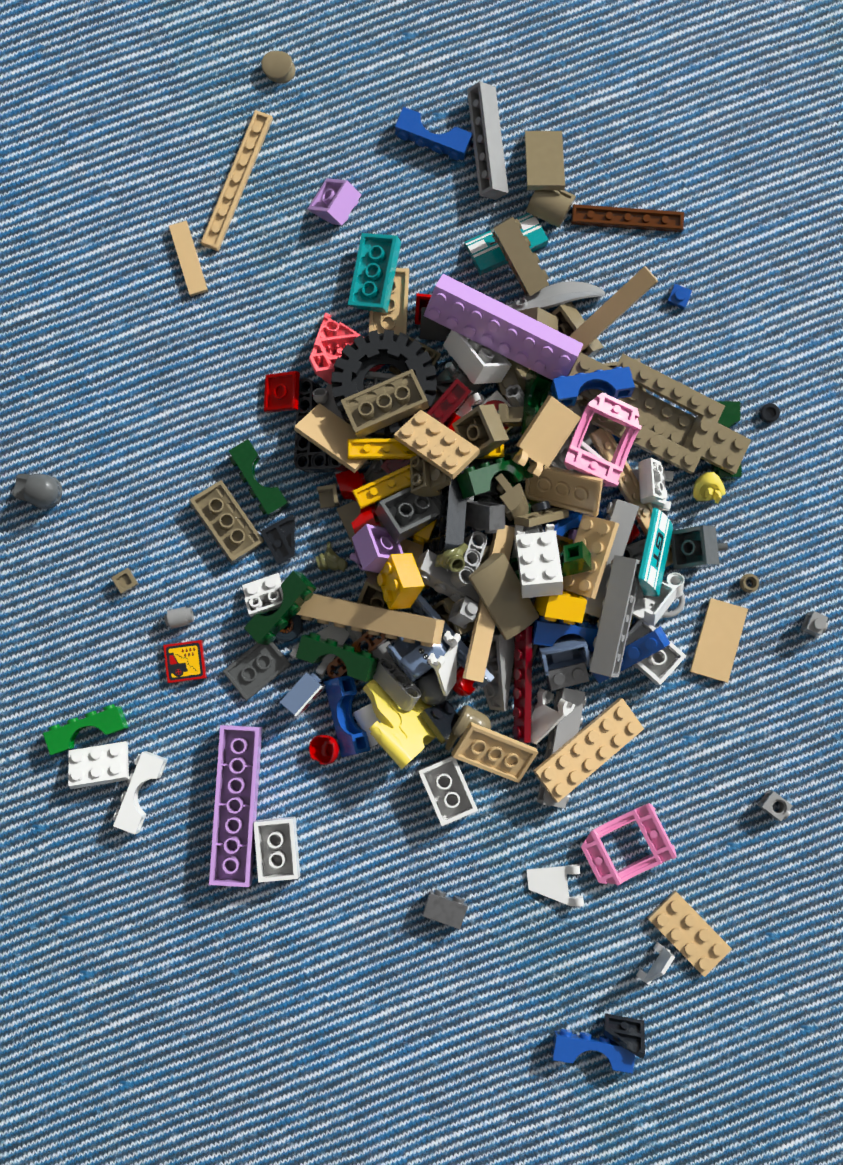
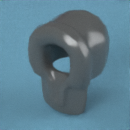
[13,473,63,509]
[415,669,453,705]

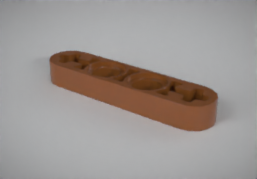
[327,631,388,679]

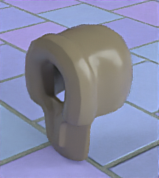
[445,705,491,751]

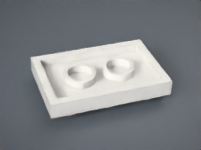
[68,741,129,789]

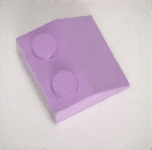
[307,178,361,226]

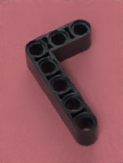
[294,378,349,473]
[423,465,469,555]

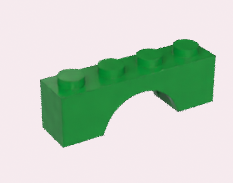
[43,704,129,755]

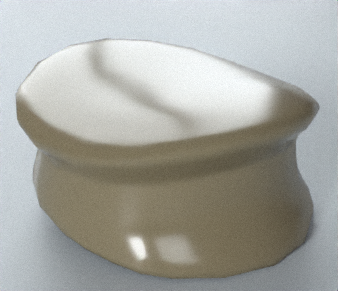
[261,51,296,83]

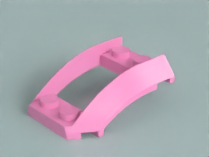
[564,392,642,487]
[581,803,677,886]

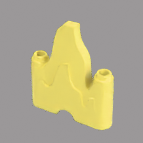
[362,680,436,769]

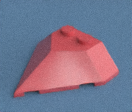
[309,312,385,385]

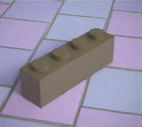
[490,217,549,296]

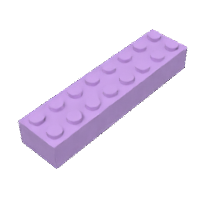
[423,274,583,380]
[209,725,262,887]

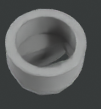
[312,388,328,404]

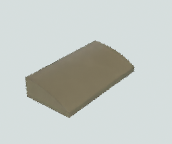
[341,369,429,439]
[189,480,264,565]
[468,553,540,640]

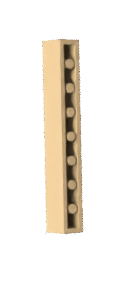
[297,593,445,647]

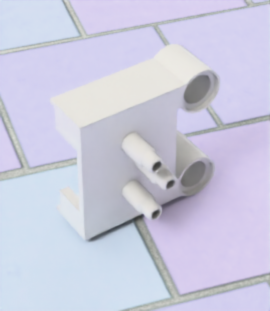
[632,556,684,626]

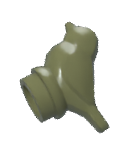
[316,541,348,572]
[435,543,468,572]

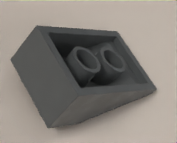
[375,487,441,544]

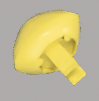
[693,472,726,504]

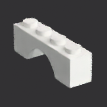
[113,751,168,834]

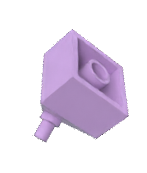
[350,524,403,573]

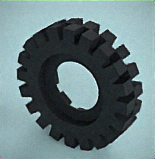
[331,330,437,438]

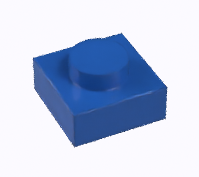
[667,284,692,310]

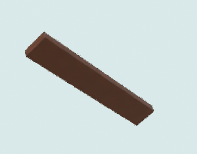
[571,204,684,232]

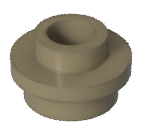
[739,573,759,593]

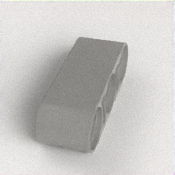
[450,531,487,588]
[373,657,421,711]

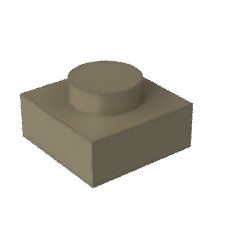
[111,568,139,594]

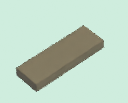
[514,507,569,527]

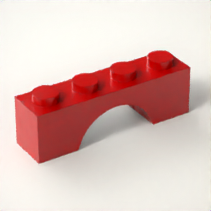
[335,469,381,534]

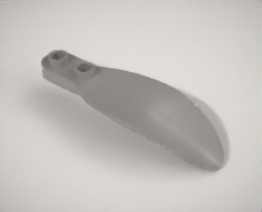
[507,281,605,311]

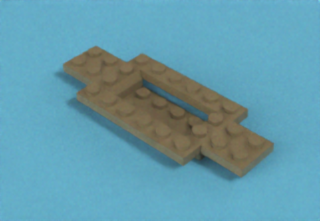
[568,352,751,475]

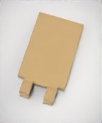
[512,395,581,477]

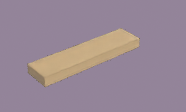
[169,220,208,296]

